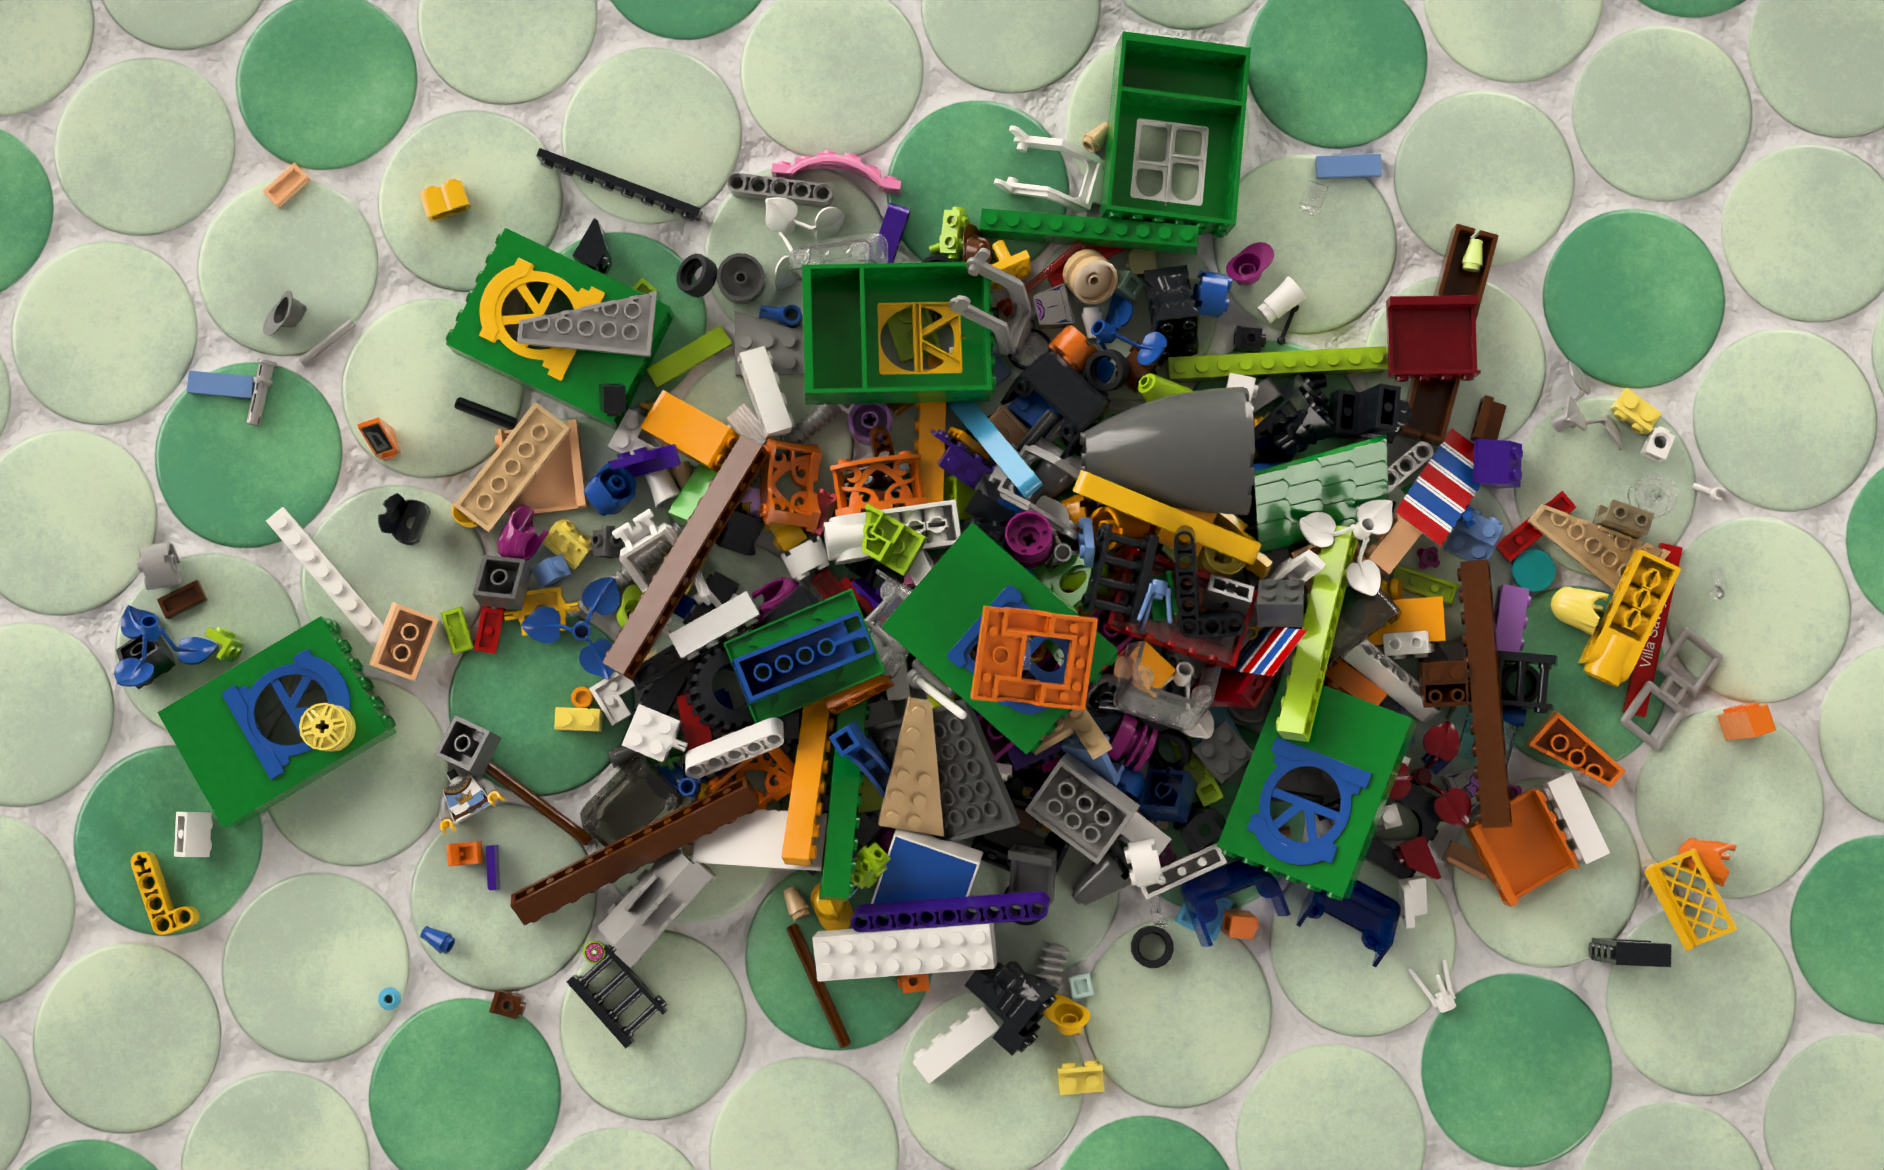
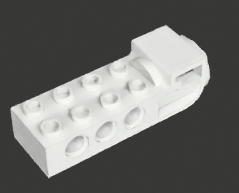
[823,500,961,565]

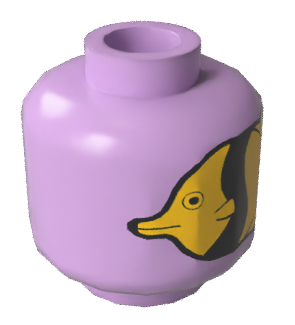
[738,486,762,519]

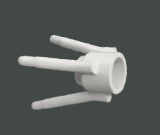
[1408,960,1456,1013]

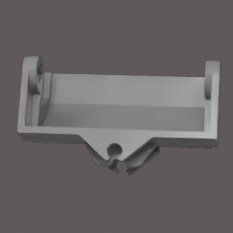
[598,848,717,968]

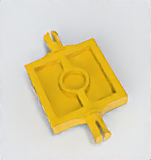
[504,586,580,636]

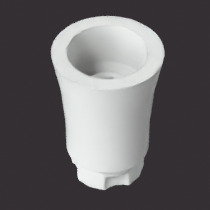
[1257,276,1307,324]
[645,469,681,509]

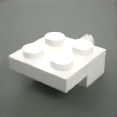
[622,704,688,763]

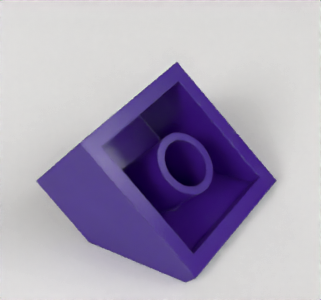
[1473,439,1523,489]

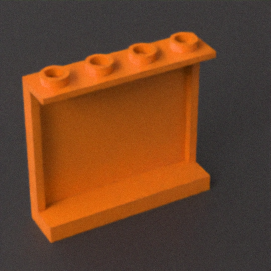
[1463,788,1579,907]

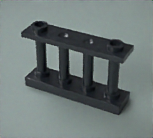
[1081,523,1159,625]
[1465,648,1558,714]
[567,944,668,1049]

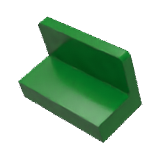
[1147,571,1178,622]

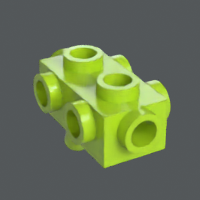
[929,207,970,261]
[850,842,891,889]

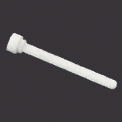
[906,669,967,719]

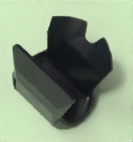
[378,493,431,545]
[715,508,765,556]
[1006,768,1051,808]
[1173,802,1226,851]

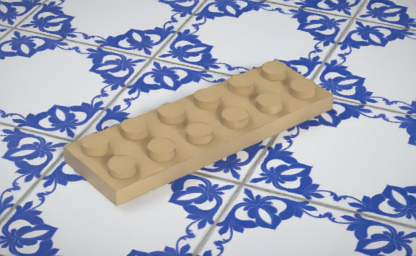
[454,402,571,533]

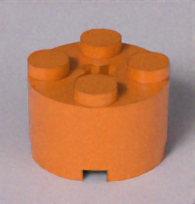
[1048,324,1097,374]

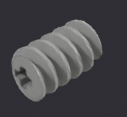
[1033,941,1069,989]

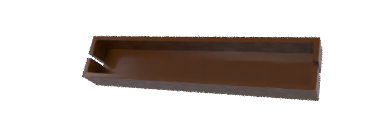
[1397,224,1499,446]

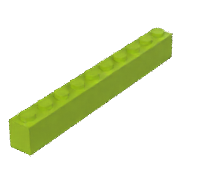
[1166,346,1388,383]
[1276,526,1358,742]

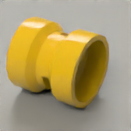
[1376,578,1403,601]

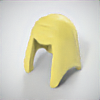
[1550,586,1609,636]

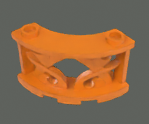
[759,438,823,532]
[830,450,928,517]
[703,747,795,811]

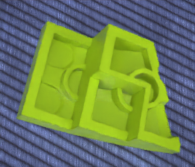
[862,503,928,577]

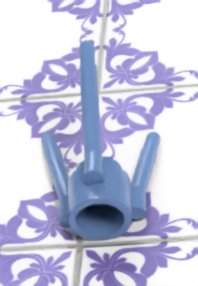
[1137,579,1172,632]

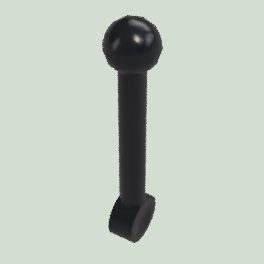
[1277,305,1299,345]

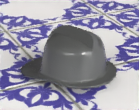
[263,291,307,336]

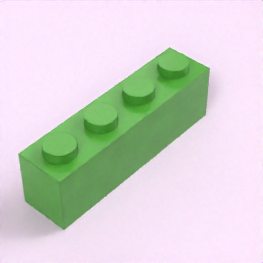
[668,464,717,526]

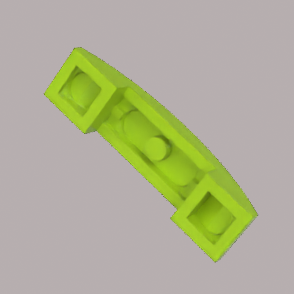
[1168,724,1224,807]

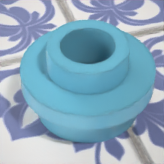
[378,987,401,1010]

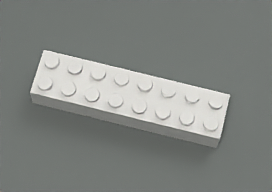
[812,923,998,981]

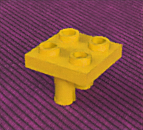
[991,240,1031,290]

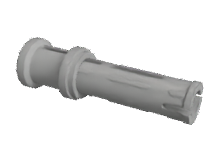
[246,359,277,426]

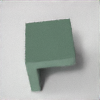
[1112,270,1145,301]

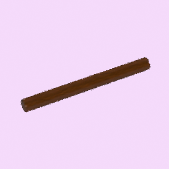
[485,761,593,846]
[787,924,851,1048]

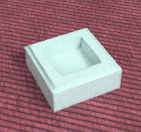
[1067,973,1094,1000]

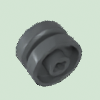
[717,253,765,304]

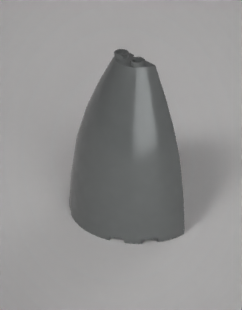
[1080,387,1255,515]

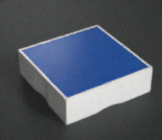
[871,829,983,917]

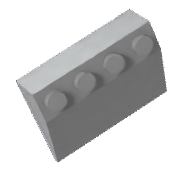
[1025,752,1140,865]

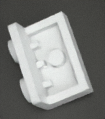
[1383,631,1434,659]

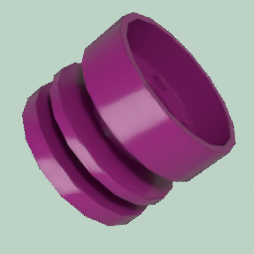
[1005,511,1053,568]
[1107,713,1159,772]

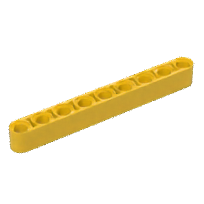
[1073,470,1261,566]

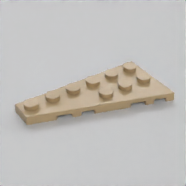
[1527,504,1670,592]

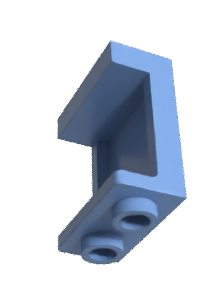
[1061,733,1125,786]

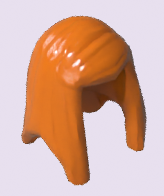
[1677,838,1737,887]

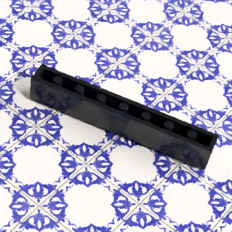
[629,571,740,726]

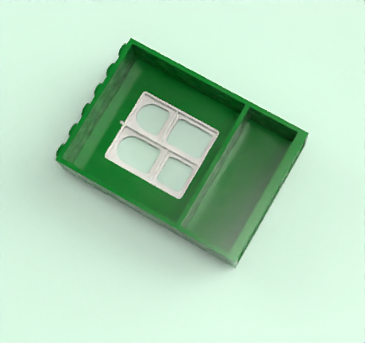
[1100,31,1251,238]

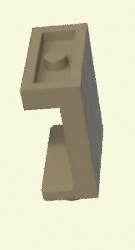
[1592,500,1654,539]

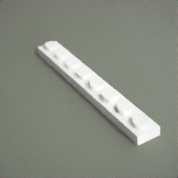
[266,507,384,649]

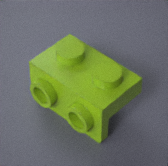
[204,626,243,662]

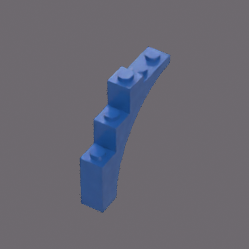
[829,720,892,798]

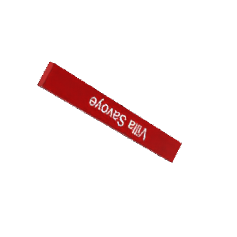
[1622,543,1683,718]

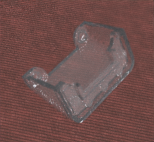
[789,232,888,281]

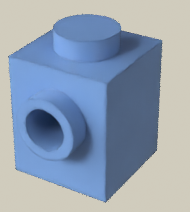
[532,554,571,588]

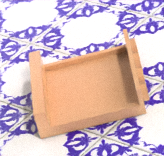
[495,419,589,517]

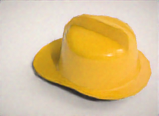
[810,882,853,930]
[1043,994,1090,1036]

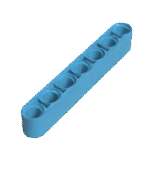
[946,402,1043,499]

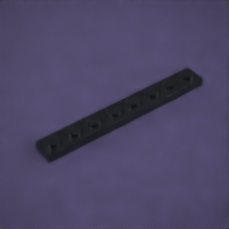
[536,148,703,222]

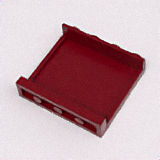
[1386,295,1481,382]
[1190,627,1289,708]

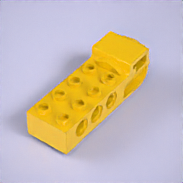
[1578,549,1681,687]

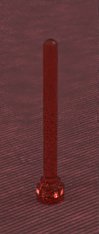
[996,242,1083,317]

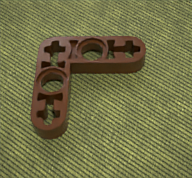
[843,425,895,497]

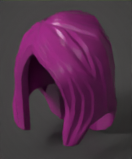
[497,505,548,561]
[751,577,800,623]

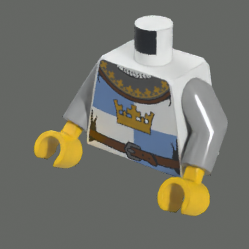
[440,767,505,835]

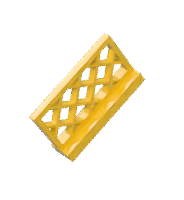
[1644,848,1738,951]

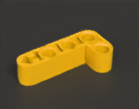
[130,851,200,935]

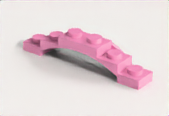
[771,150,901,195]

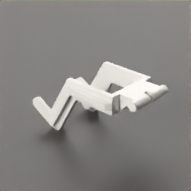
[994,126,1104,213]
[612,509,722,640]

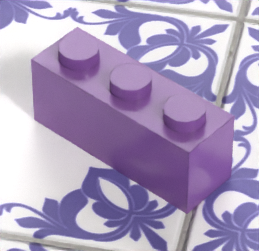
[1494,584,1531,652]

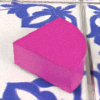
[1040,757,1060,774]

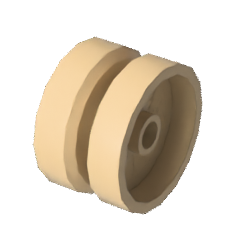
[1063,249,1118,305]

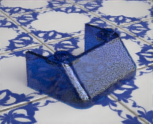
[1180,858,1291,947]
[1296,880,1401,967]

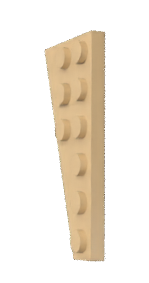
[878,697,944,837]

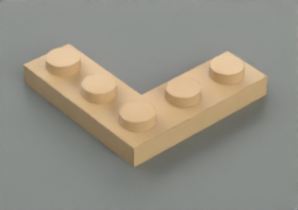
[1034,708,1112,760]

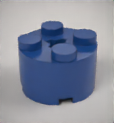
[1193,270,1232,318]
[584,464,637,516]

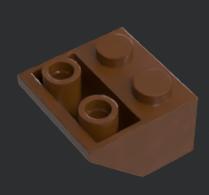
[1417,659,1469,708]

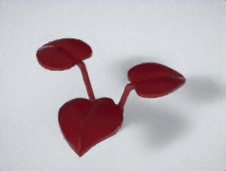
[1388,721,1472,826]

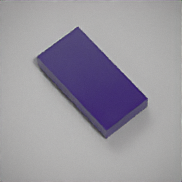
[486,845,500,890]

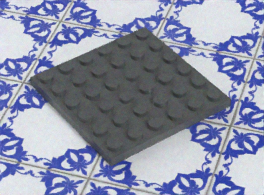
[867,699,1020,842]

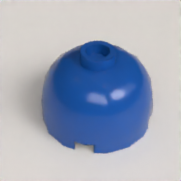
[1114,762,1145,802]

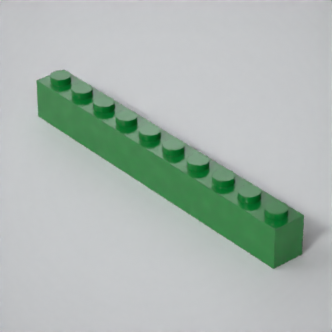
[979,208,1199,255]
[819,700,870,902]

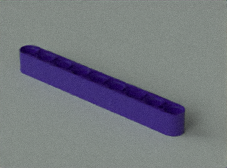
[851,891,1050,932]

